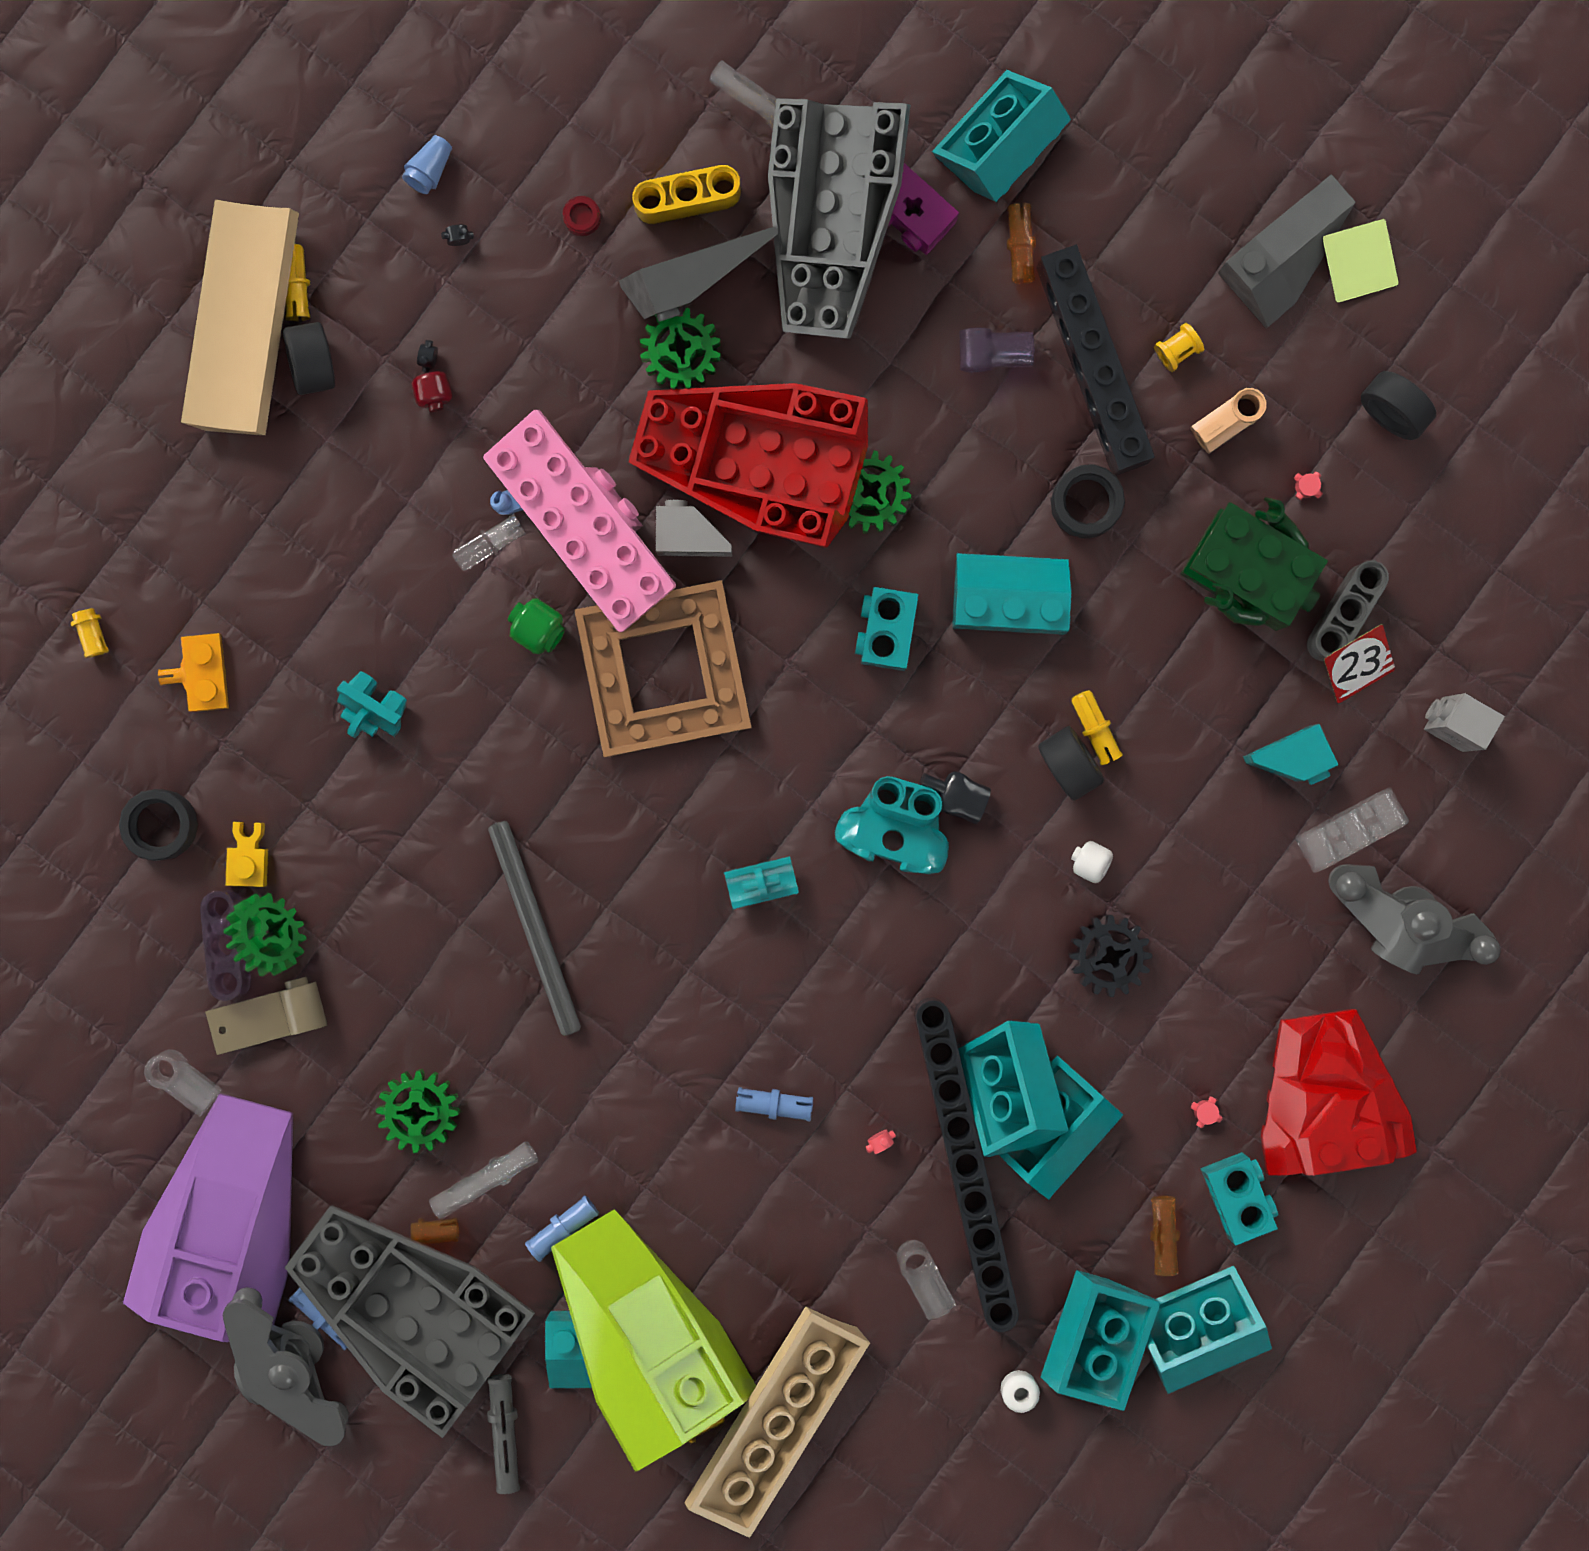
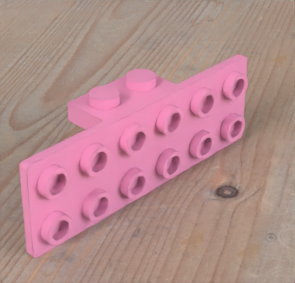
[483,410,676,632]

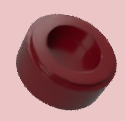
[563,196,601,236]

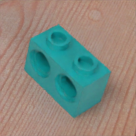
[855,587,919,671]
[1200,1152,1279,1246]

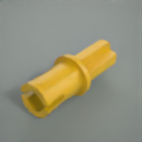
[285,244,310,321]
[1072,690,1123,765]

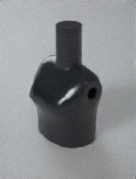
[919,771,991,824]

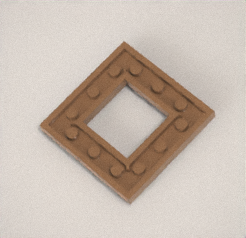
[575,580,751,757]

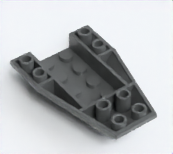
[768,98,911,339]
[285,1205,535,1438]

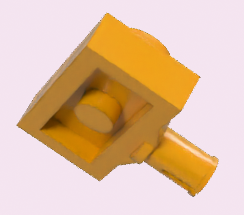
[158,633,229,712]

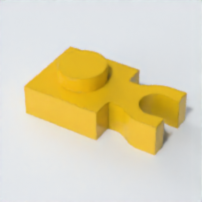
[226,822,268,887]

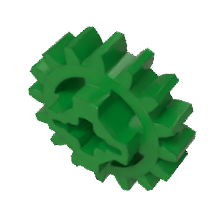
[640,308,721,390]
[848,450,911,534]
[224,893,306,977]
[376,1069,461,1153]

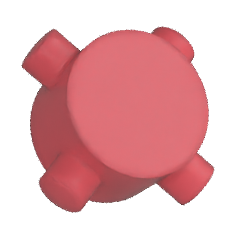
[1294,471,1323,500]
[1191,1096,1222,1128]
[866,1129,896,1154]

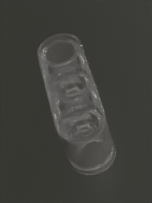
[1295,788,1409,873]

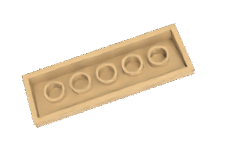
[181,200,299,435]
[684,1307,870,1538]

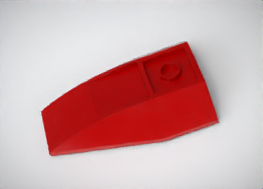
[628,383,868,548]

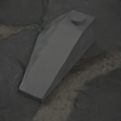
[1218,174,1356,329]
[619,226,779,322]

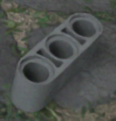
[1307,560,1389,661]

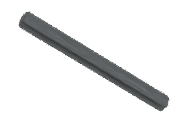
[488,821,581,1036]

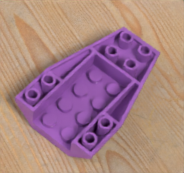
[123,1093,293,1342]

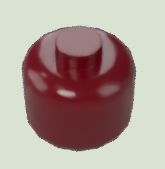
[411,371,453,412]

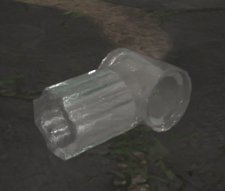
[144,1049,223,1117]
[897,1240,956,1320]

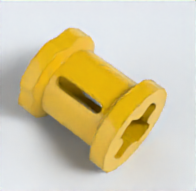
[1154,323,1204,372]

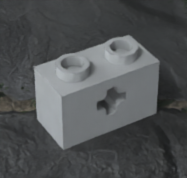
[1424,693,1505,752]

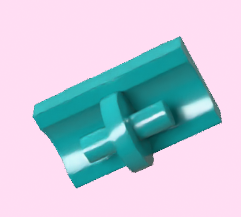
[337,671,407,738]
[724,856,799,909]

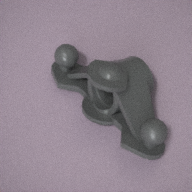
[1328,864,1501,974]
[223,1287,349,1446]

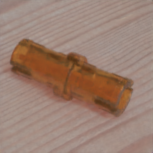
[1007,203,1036,284]
[1150,1196,1180,1276]

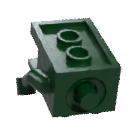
[1180,497,1328,631]

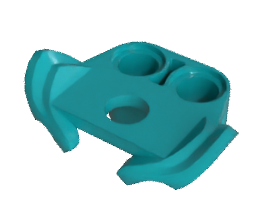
[835,776,949,874]

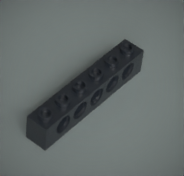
[1036,244,1155,476]

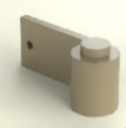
[205,976,328,1055]

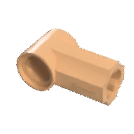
[1190,388,1266,454]

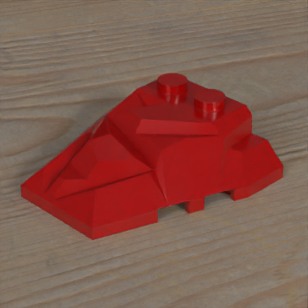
[1261,1009,1417,1175]

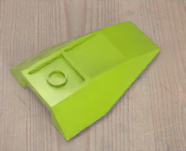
[551,1209,756,1472]

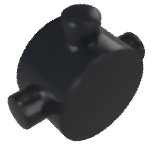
[441,224,474,246]
[417,340,438,372]

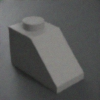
[656,500,732,557]

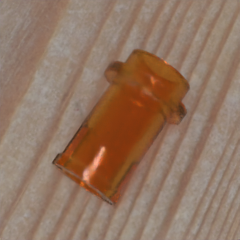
[411,1217,459,1245]

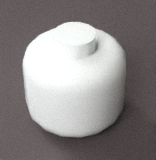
[1071,841,1113,883]
[1001,1370,1040,1413]

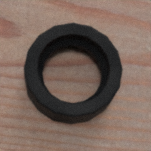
[1361,371,1437,440]
[1051,464,1125,539]
[119,789,198,861]

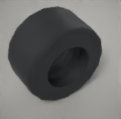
[283,322,335,395]
[1038,726,1104,801]

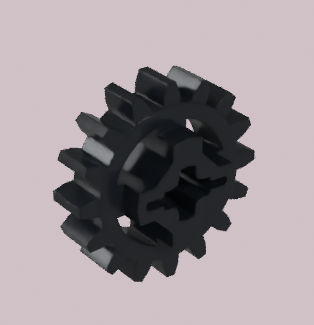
[1068,914,1152,997]

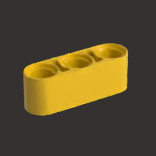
[632,165,741,224]

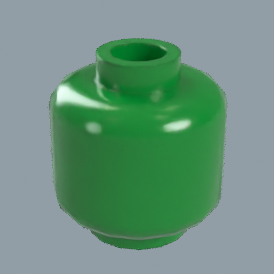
[507,598,566,654]

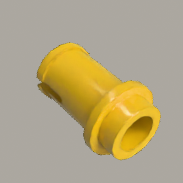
[71,608,109,658]

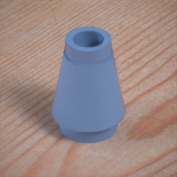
[402,135,452,194]

